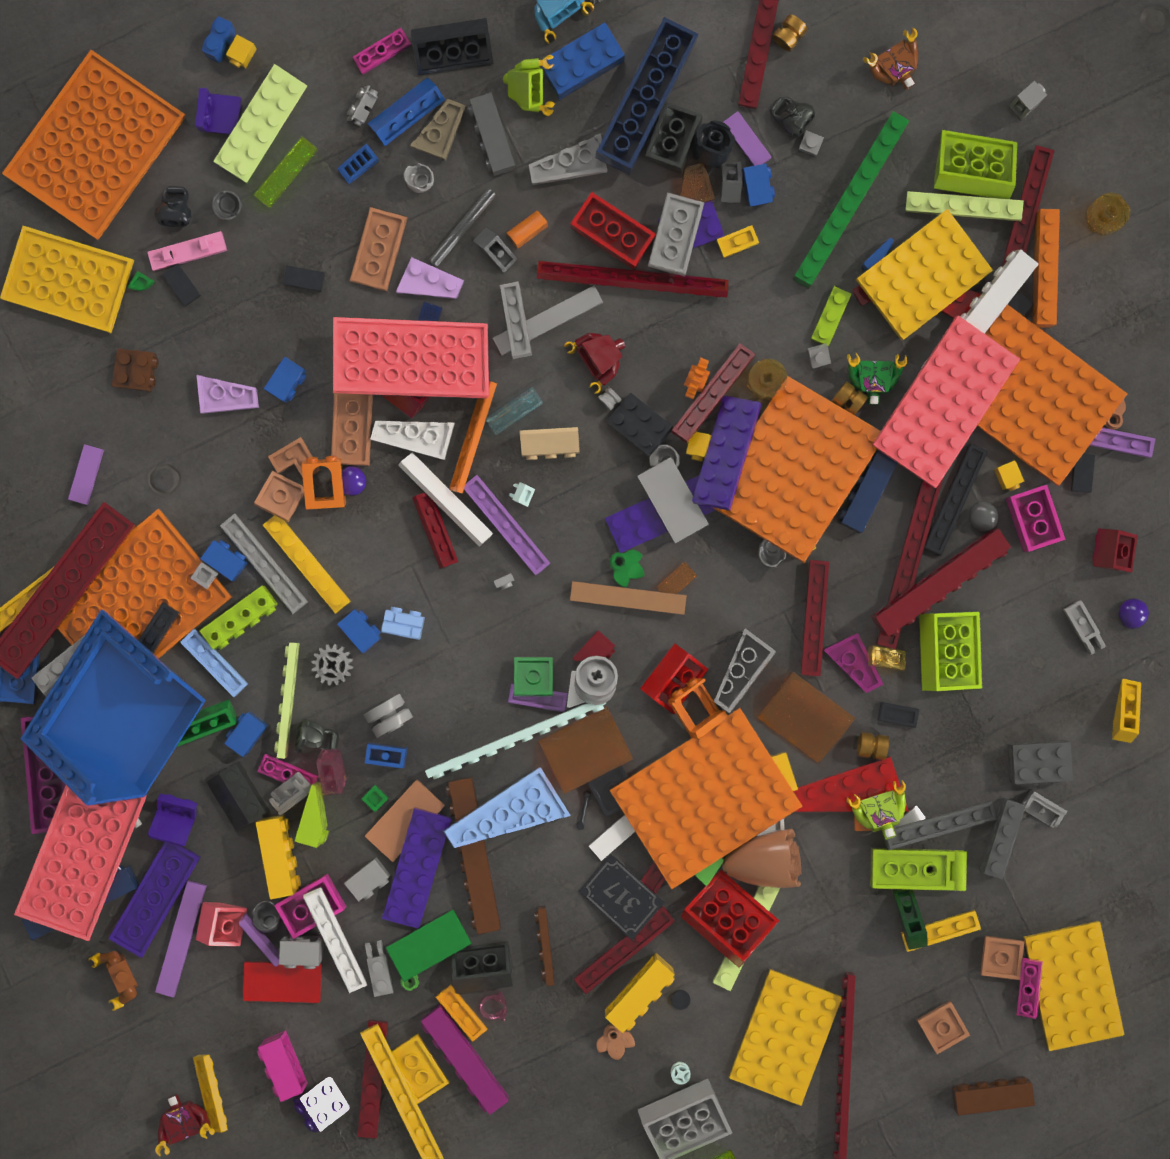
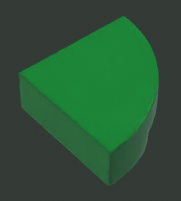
[128,271,155,291]

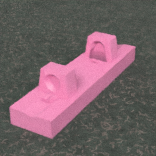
[148,231,227,272]

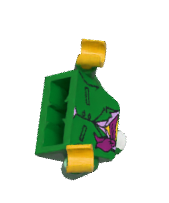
[847,353,907,405]

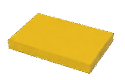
[391,1034,449,1104]

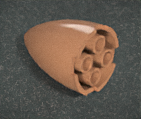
[722,829,802,888]

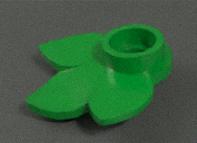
[609,550,644,587]

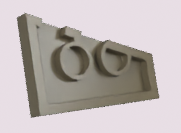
[410,99,466,161]

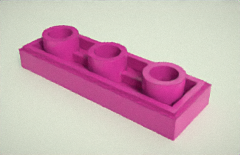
[352,28,412,75]
[257,754,318,785]
[1017,958,1043,1019]

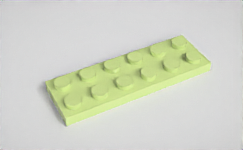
[214,64,307,183]

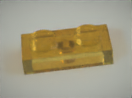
[868,645,906,671]

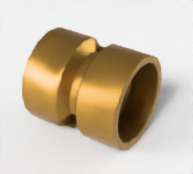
[772,14,808,52]
[832,381,868,415]
[857,732,889,760]

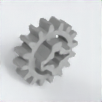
[311,644,354,686]

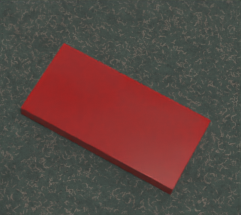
[243,961,322,1003]

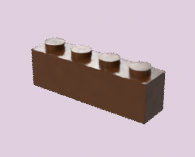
[952,1076,1035,1116]

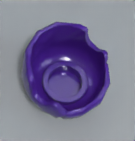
[342,466,367,496]
[1119,598,1149,629]

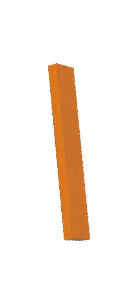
[449,381,497,493]

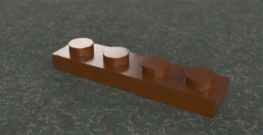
[535,905,555,986]

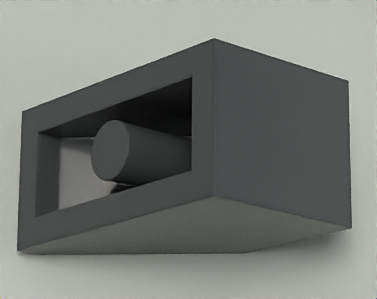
[721,161,742,203]
[473,227,517,273]

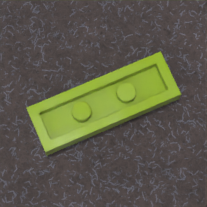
[810,286,851,346]

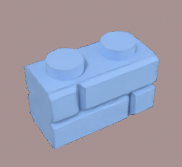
[381,607,425,640]

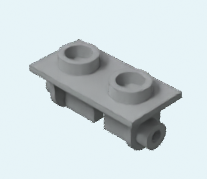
[347,85,378,127]

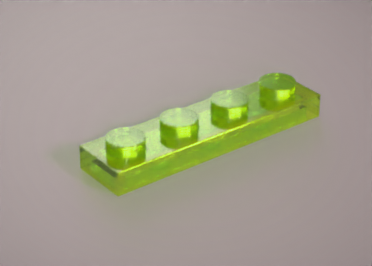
[254,136,318,209]

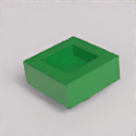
[362,785,389,812]

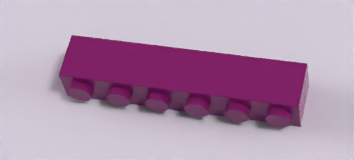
[421,1004,509,1115]

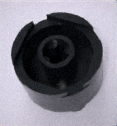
[693,120,735,168]

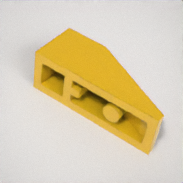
[1112,679,1141,743]

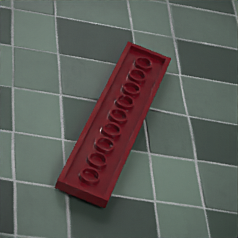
[0,502,136,679]

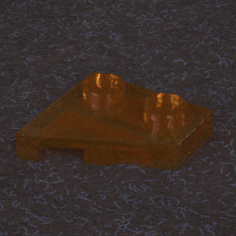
[681,163,715,203]

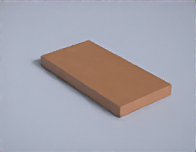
[350,207,407,292]
[331,393,373,466]
[365,779,445,862]

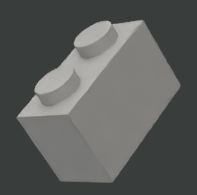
[1009,81,1047,120]
[344,857,390,902]

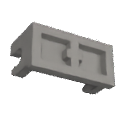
[269,771,311,816]
[1022,790,1068,828]

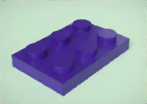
[658,201,724,249]

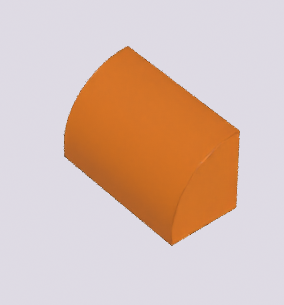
[506,210,548,249]

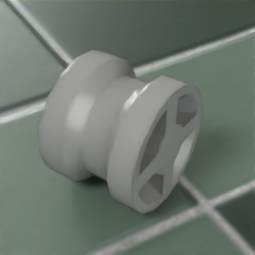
[598,386,622,411]

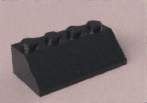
[411,18,494,75]

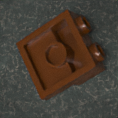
[112,348,159,392]

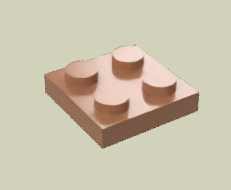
[254,471,304,522]
[980,936,1024,980]
[916,1000,970,1054]

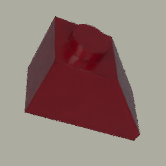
[572,630,615,661]

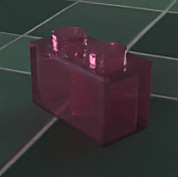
[316,749,347,795]

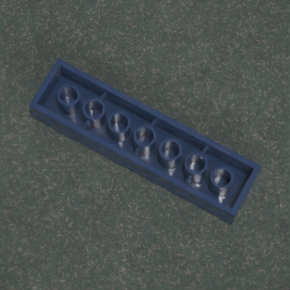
[595,17,699,175]

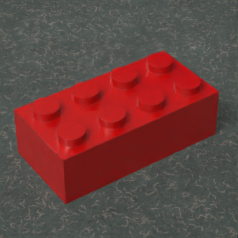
[570,192,656,270]

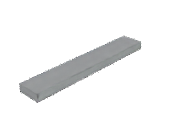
[493,285,603,355]
[220,514,308,614]

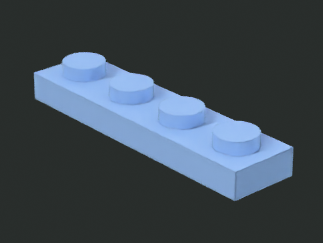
[180,629,248,697]

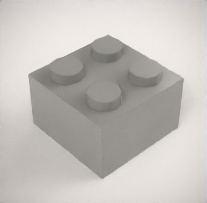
[279,935,324,969]

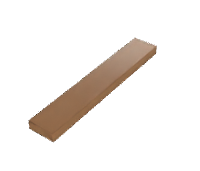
[570,581,687,615]

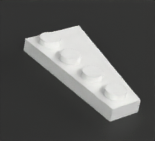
[370,421,455,460]

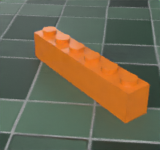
[1032,209,1060,328]

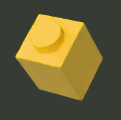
[226,35,257,69]
[686,432,711,462]
[994,460,1024,491]

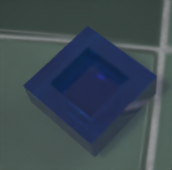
[418,302,443,322]

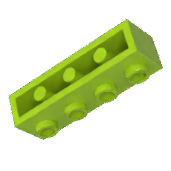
[200,586,278,650]

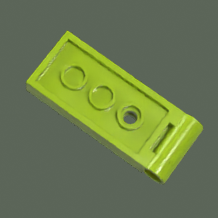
[870,848,967,891]

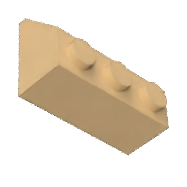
[520,427,579,460]

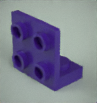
[195,88,242,135]

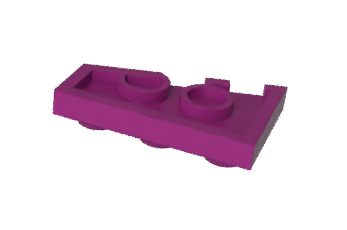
[823,633,884,693]

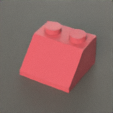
[196,902,248,946]

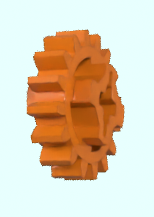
[684,358,710,399]

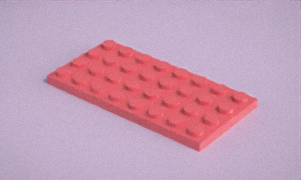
[872,315,1020,488]
[333,317,489,398]
[14,785,147,941]

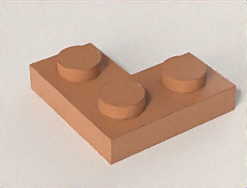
[268,437,321,477]

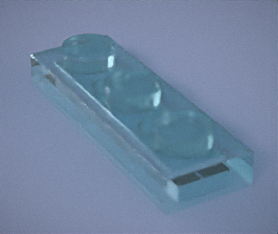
[486,387,543,435]

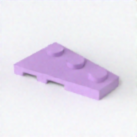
[396,257,464,299]
[197,375,259,414]

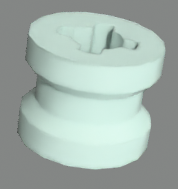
[671,1062,690,1084]

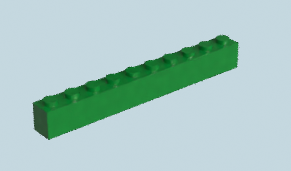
[792,111,909,289]

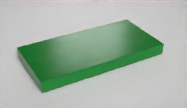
[386,910,472,982]

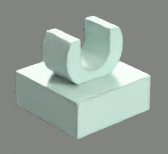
[509,482,535,507]

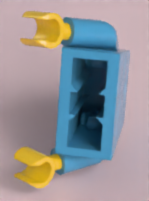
[534,0,594,44]

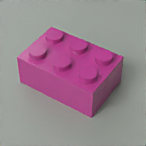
[1005,485,1066,552]
[274,873,347,939]
[257,1030,308,1102]

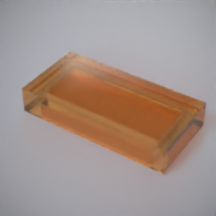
[656,562,697,594]

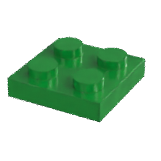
[514,657,553,696]

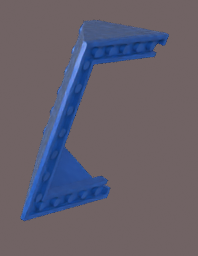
[20,609,206,805]

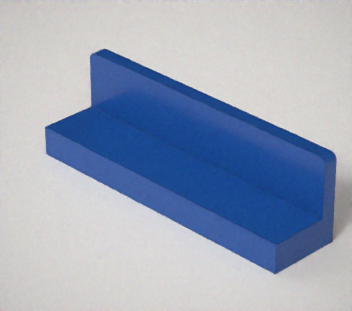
[368,78,445,146]

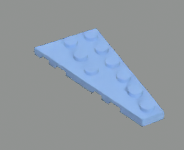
[443,767,570,848]

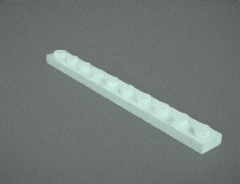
[425,702,606,779]

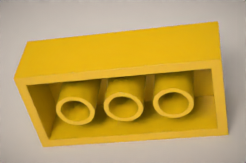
[256,814,301,899]
[605,953,675,1033]

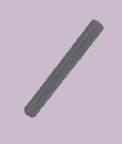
[429,189,496,267]

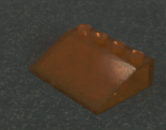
[757,671,855,763]
[539,706,633,794]

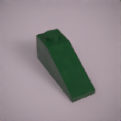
[893,889,928,950]

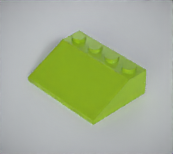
[934,130,1017,199]
[919,612,982,691]

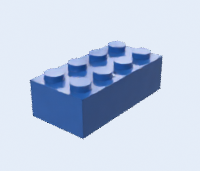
[540,23,625,100]

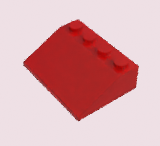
[681,870,780,968]

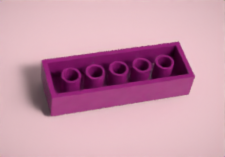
[21,716,66,834]

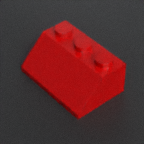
[640,644,709,714]

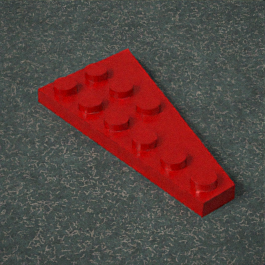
[793,756,909,812]

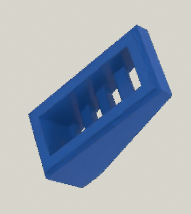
[337,143,379,184]
[861,238,894,272]

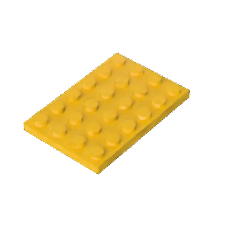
[856,209,993,341]
[0,226,134,333]
[1023,921,1124,1051]
[729,969,841,1106]

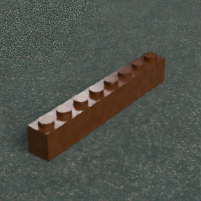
[446,776,501,934]

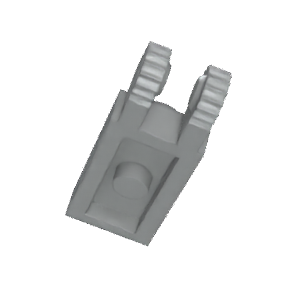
[1063,600,1106,655]
[365,940,394,997]

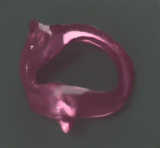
[480,991,507,1021]

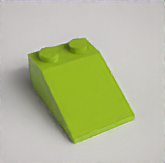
[295,782,329,848]

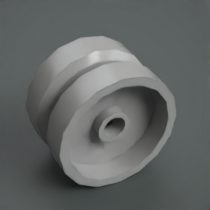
[574,656,618,705]
[364,694,413,738]

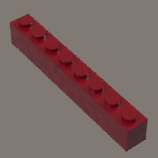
[871,528,1011,637]

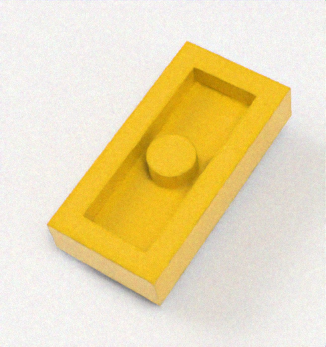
[716,225,759,258]

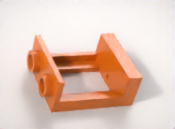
[301,456,346,509]
[668,677,728,739]

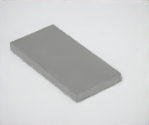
[648,193,704,276]
[637,457,709,543]

